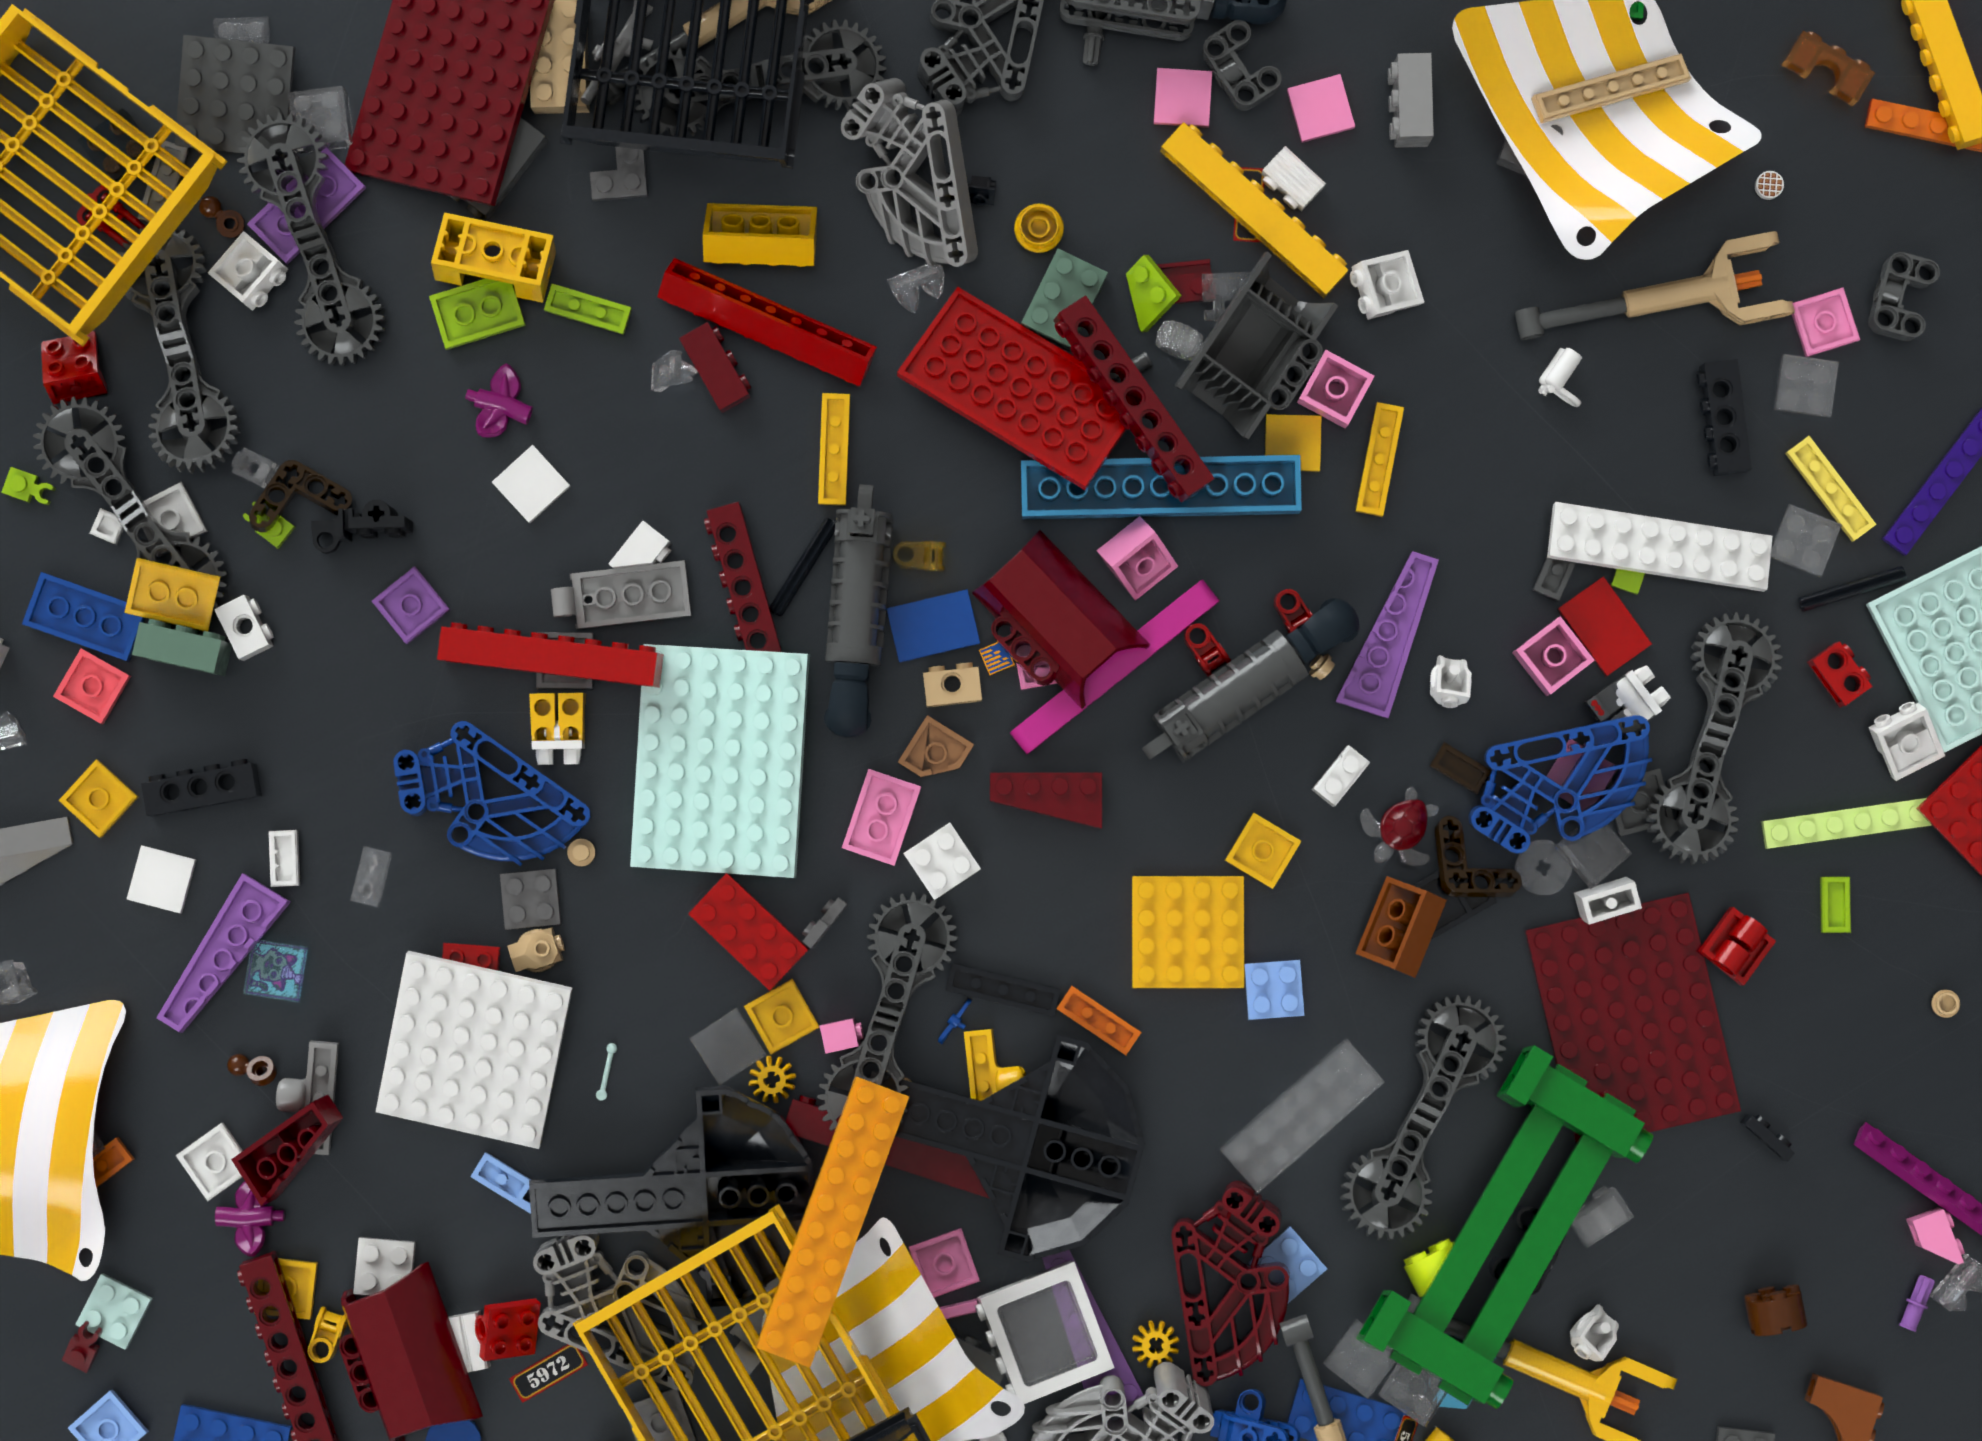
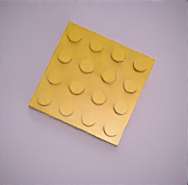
[1132,876,1244,988]

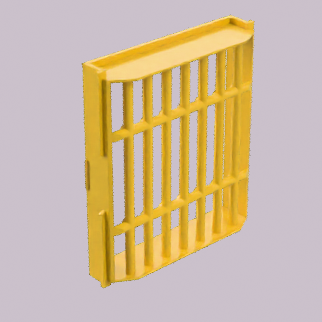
[0,4,228,346]
[573,1204,916,1441]

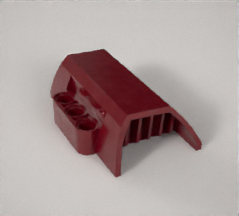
[972,530,1150,709]
[339,1262,483,1441]

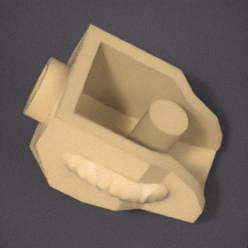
[507,927,565,973]

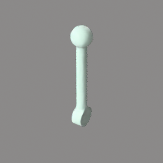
[596,1043,617,1101]

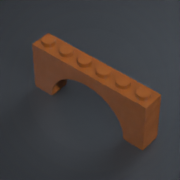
[1804,1373,1884,1441]

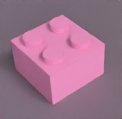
[1297,350,1374,429]
[1512,616,1595,696]

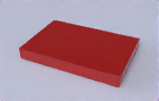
[1557,576,1652,677]

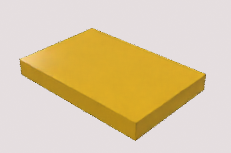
[125,558,220,631]

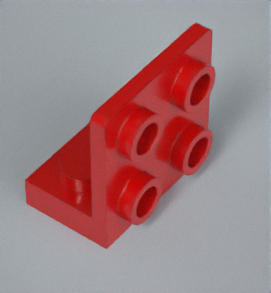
[41,331,107,404]

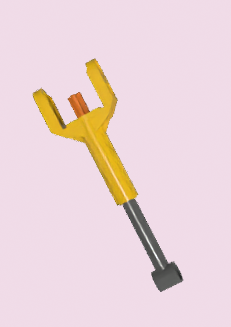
[1407,1294,1678,1441]

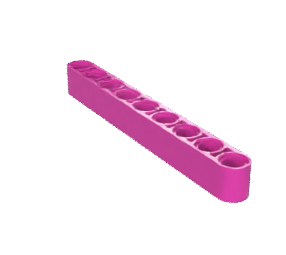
[1010,579,1220,755]

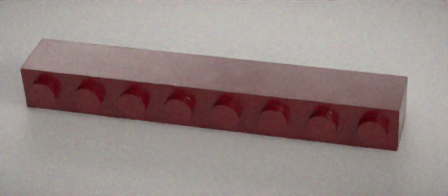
[786,1095,989,1198]

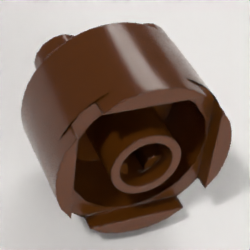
[1744,1285,1807,1336]

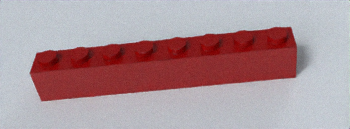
[657,258,877,387]
[437,622,664,688]

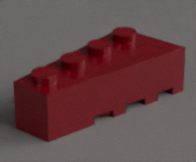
[990,773,1102,829]
[231,1095,343,1207]

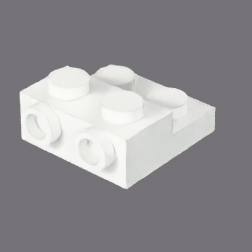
[208,231,288,311]
[1350,250,1425,319]
[1868,702,1945,781]

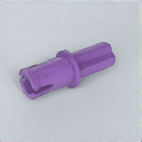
[1899,1275,1935,1332]

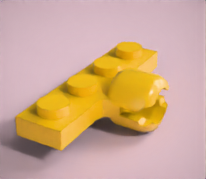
[964,1029,1026,1101]

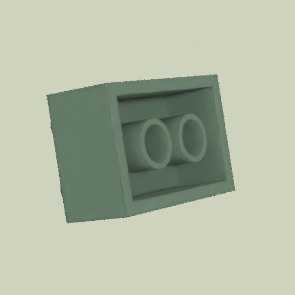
[1021,248,1108,352]
[132,619,232,677]

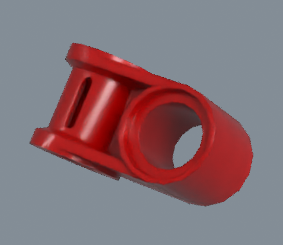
[1274,589,1313,634]
[1184,623,1231,677]

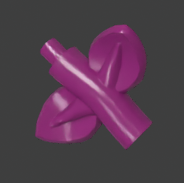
[465,363,533,438]
[215,1181,285,1257]

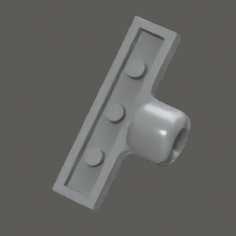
[276,1040,339,1155]

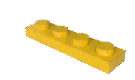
[818,393,850,506]
[1355,402,1404,517]

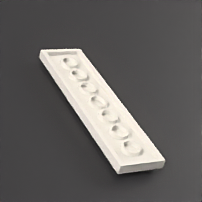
[1547,502,1773,592]

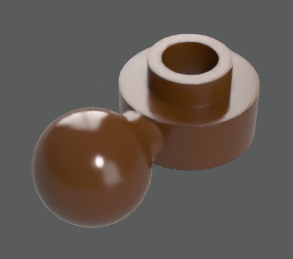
[199,196,245,238]
[227,1054,277,1086]

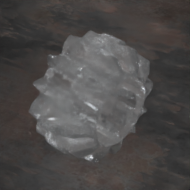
[1155,320,1204,361]

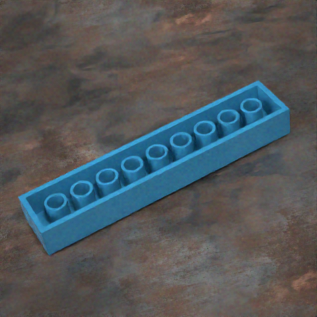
[1021,455,1302,520]

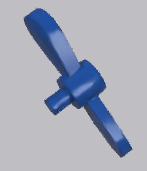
[938,998,972,1044]

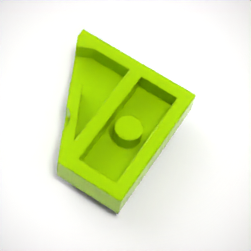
[1126,255,1182,332]

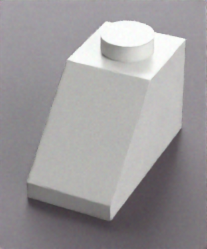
[608,521,671,568]

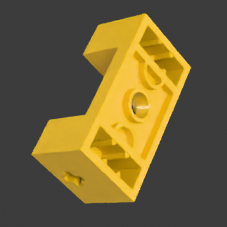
[431,212,556,303]

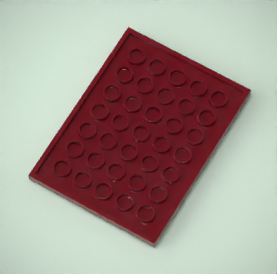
[344,0,555,207]
[1524,893,1741,1145]

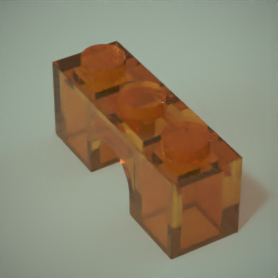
[1781,31,1875,106]

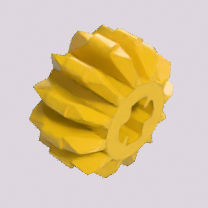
[749,1056,796,1103]
[1132,1320,1179,1368]

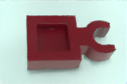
[62,1320,102,1373]

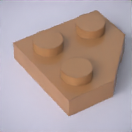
[898,715,974,777]

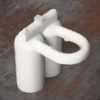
[1538,347,1582,407]

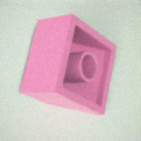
[1096,516,1178,601]

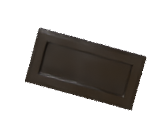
[1429,742,1492,795]

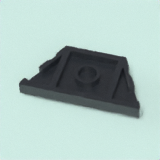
[1413,871,1497,940]

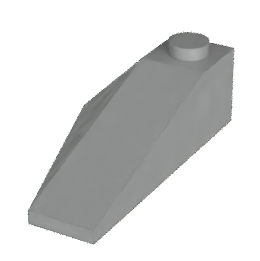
[0,817,73,886]

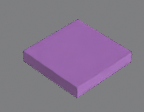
[372,566,450,645]

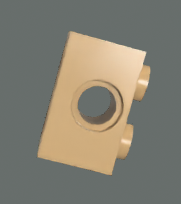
[923,662,982,708]

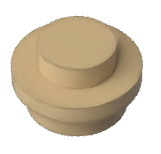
[1309,654,1335,680]
[567,839,596,866]
[1931,990,1960,1018]

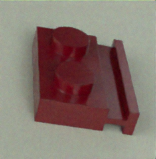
[1157,259,1214,305]

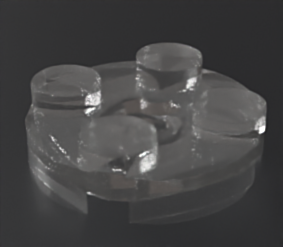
[1515,840,1572,895]

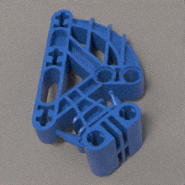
[1468,715,1653,853]
[394,721,591,866]

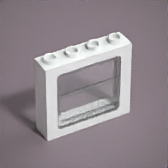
[975,1260,1114,1404]

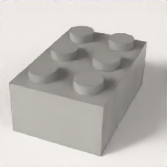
[1388,53,1434,148]

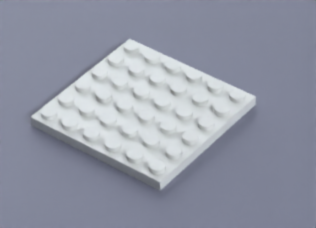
[376,951,573,1149]

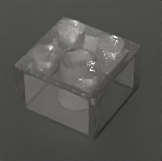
[288,85,353,154]

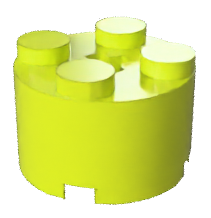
[1403,1238,1454,1297]

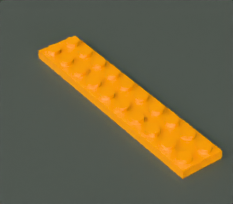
[755,1077,909,1368]

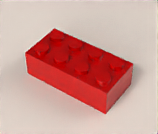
[688,873,810,991]

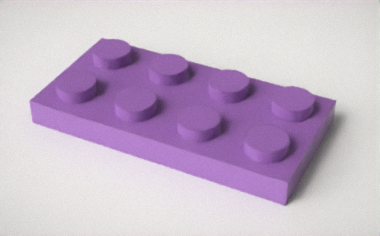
[247,147,366,265]

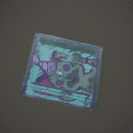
[243,940,308,1002]

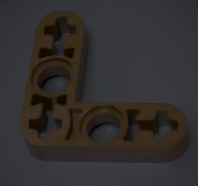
[249,460,352,532]
[1435,816,1522,897]

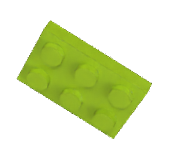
[429,278,526,350]

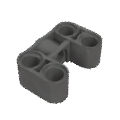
[1202,20,1282,111]
[1868,252,1940,341]

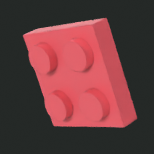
[53,648,131,724]

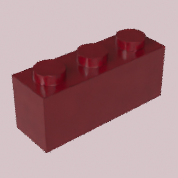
[679,322,751,413]

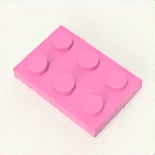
[842,769,921,866]

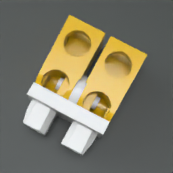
[529,693,586,765]

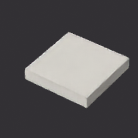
[492,445,571,523]
[142,482,208,557]
[127,845,197,914]
[175,1123,243,1201]

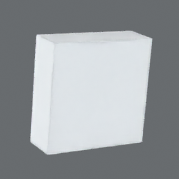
[89,508,124,545]

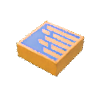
[979,642,1015,676]

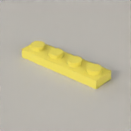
[1785,436,1876,542]

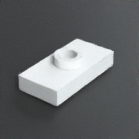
[269,830,300,887]

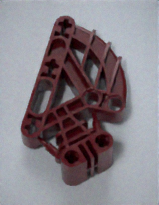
[1171,1181,1290,1386]

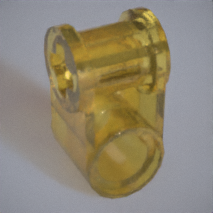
[893,541,946,571]

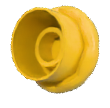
[1014,203,1064,253]

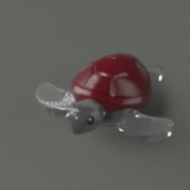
[1360,787,1439,866]

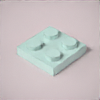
[75,1273,153,1350]

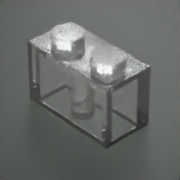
[1571,1186,1634,1248]

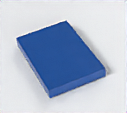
[886,589,980,663]

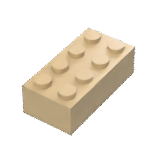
[530,0,590,114]

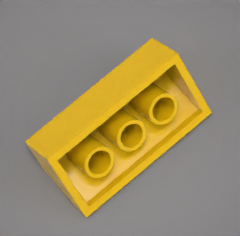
[703,203,817,267]

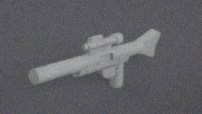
[581,0,654,105]

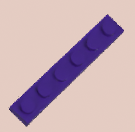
[1882,408,1982,556]

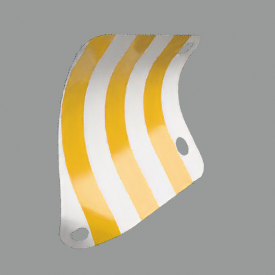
[1452,0,1761,260]
[0,1000,126,1281]
[762,1217,1025,1441]

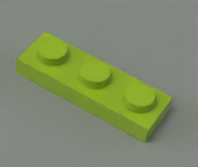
[544,284,632,335]

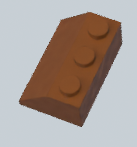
[1355,876,1447,978]

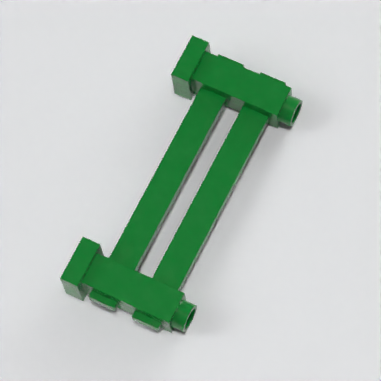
[1356,1045,1654,1409]

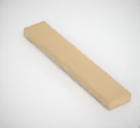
[1531,54,1691,124]

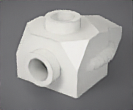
[1430,655,1472,708]
[1570,1304,1619,1361]

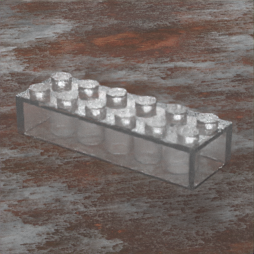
[1219,1039,1385,1193]

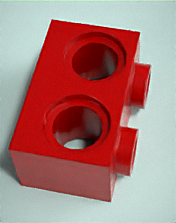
[1807,641,1873,707]

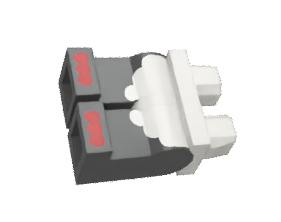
[1583,665,1671,739]

